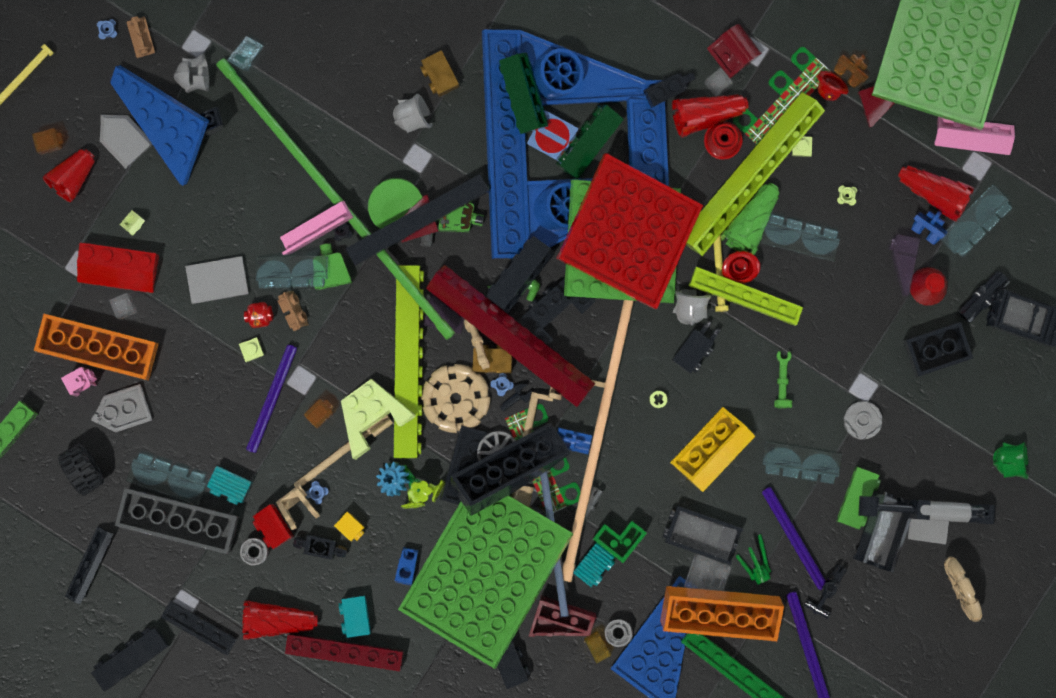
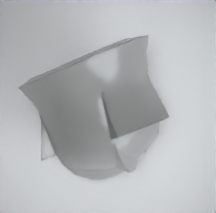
[174,54,209,93]
[393,94,433,133]
[672,289,712,326]

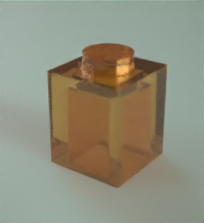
[32,128,64,155]
[304,399,334,429]

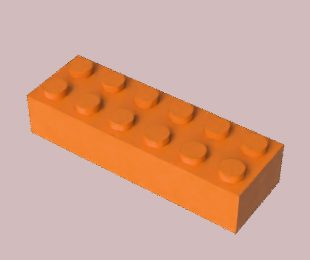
[34,314,158,381]
[660,586,784,641]

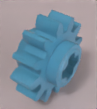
[376,462,410,496]

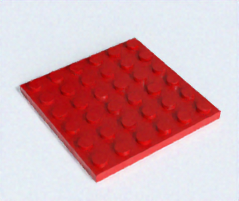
[556,153,703,309]

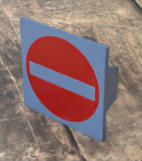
[527,110,578,161]

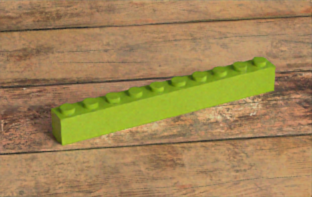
[686,92,825,256]
[394,266,424,458]

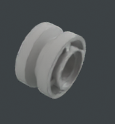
[240,538,269,565]
[605,620,633,647]

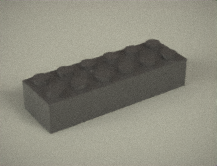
[115,488,239,554]

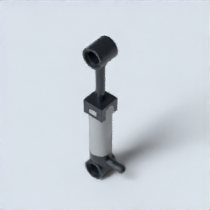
[858,496,995,524]

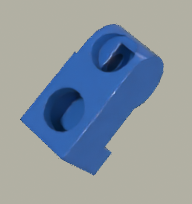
[395,547,418,586]

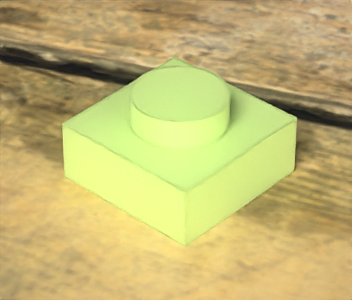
[792,137,812,157]
[120,210,145,235]
[239,337,264,362]

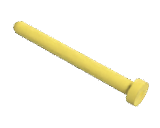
[0,44,54,105]
[714,235,729,312]

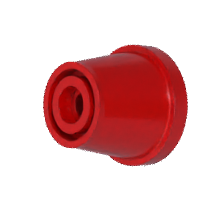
[704,121,742,160]

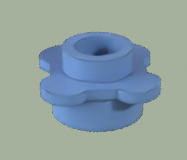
[97,19,117,40]
[491,373,513,396]
[306,481,328,504]

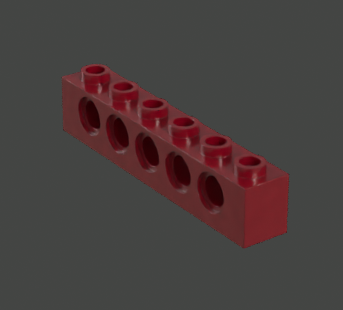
[285,634,404,671]

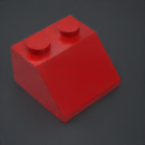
[252,504,294,549]

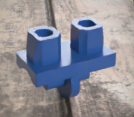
[911,211,948,245]
[557,428,592,454]

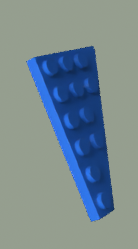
[110,65,209,186]
[610,576,695,698]

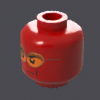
[244,302,273,328]

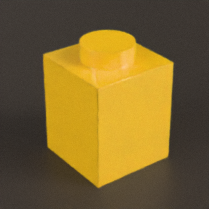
[334,512,365,541]

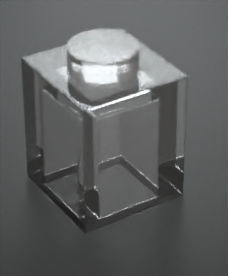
[705,68,733,96]
[109,293,137,319]

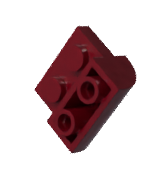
[707,24,762,78]

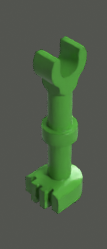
[774,351,792,409]

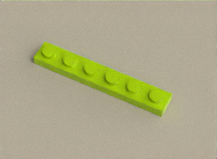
[689,267,803,326]

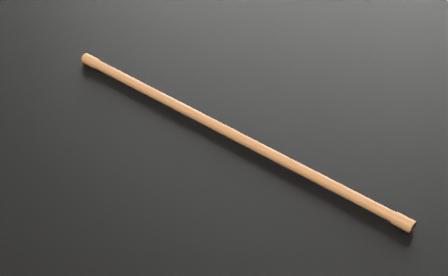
[562,300,634,582]

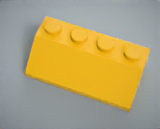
[670,407,755,492]

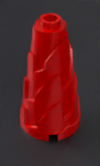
[672,94,748,137]
[898,166,975,222]
[242,600,317,640]

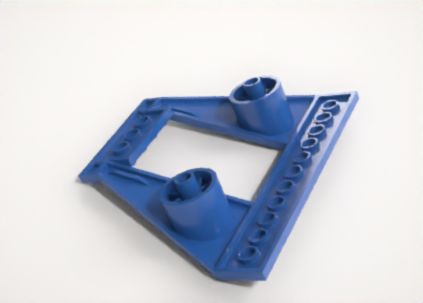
[482,29,669,259]

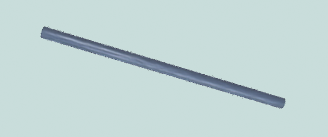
[540,471,569,617]

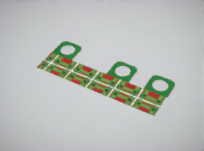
[733,47,831,145]
[505,404,581,513]

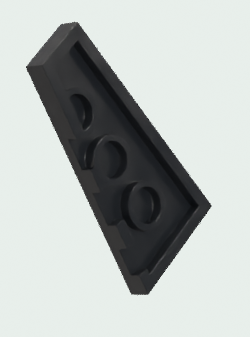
[440,425,495,505]

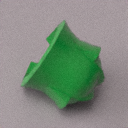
[993,442,1028,480]

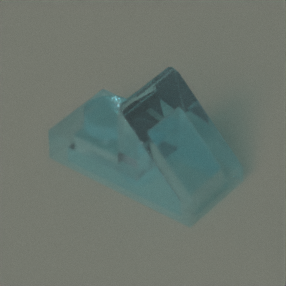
[227,36,263,71]

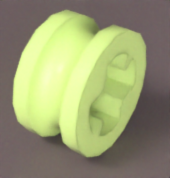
[650,391,667,408]

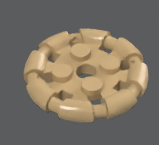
[421,364,490,433]
[944,557,982,622]

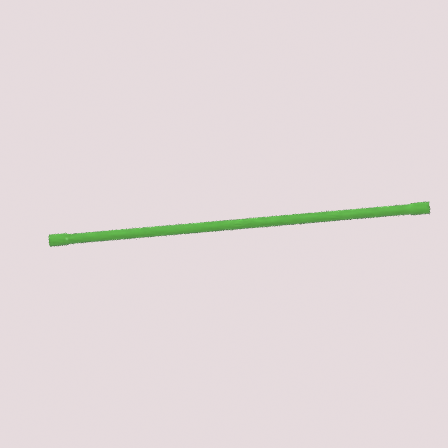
[216,58,455,340]

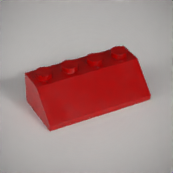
[77,243,159,293]

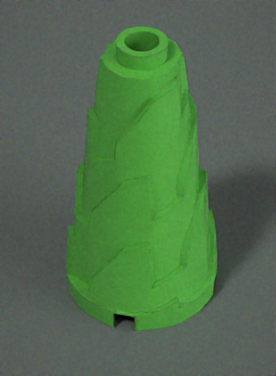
[721,183,779,255]

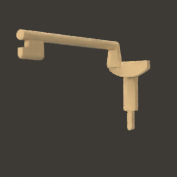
[510,380,605,507]
[276,415,393,530]

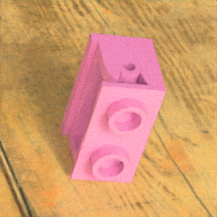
[61,367,97,397]

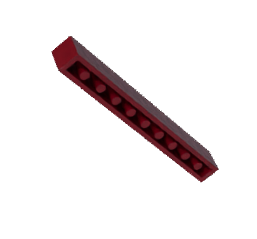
[426,265,596,407]

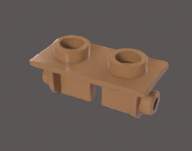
[127,16,155,58]
[278,291,309,331]

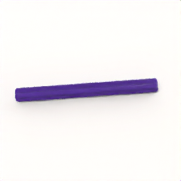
[246,344,297,453]
[762,487,826,590]
[786,592,830,698]

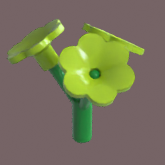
[401,465,445,509]

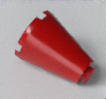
[43,149,95,202]
[909,267,948,306]

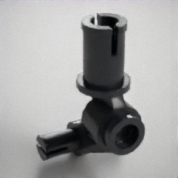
[804,564,847,619]

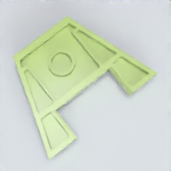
[341,379,416,460]

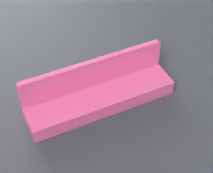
[935,117,1015,155]
[280,201,353,255]

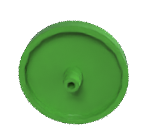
[368,178,422,229]

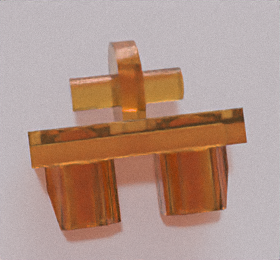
[834,54,869,88]

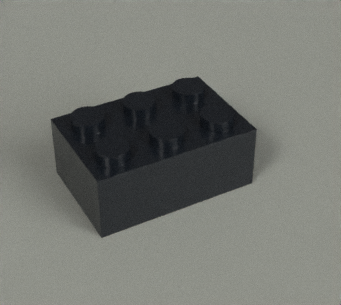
[903,322,973,378]

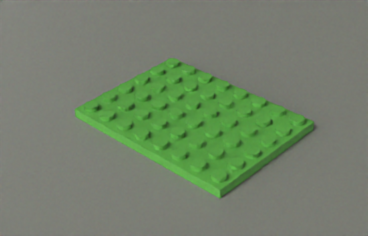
[872,0,1020,130]
[398,495,573,669]

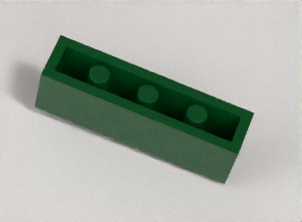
[499,53,548,134]
[555,105,624,179]

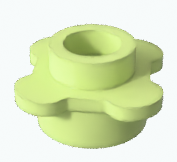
[837,186,857,206]

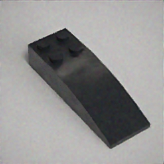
[451,422,571,516]

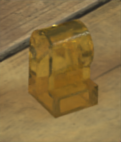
[584,631,611,664]

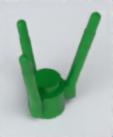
[736,534,771,584]

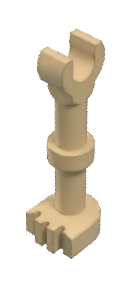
[464,320,490,370]

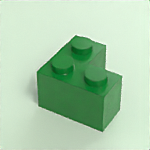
[593,521,647,563]

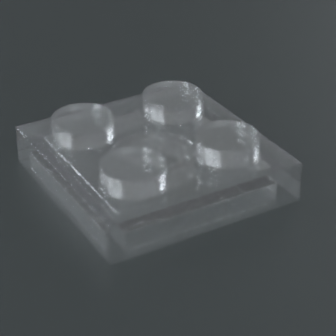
[684,554,732,591]

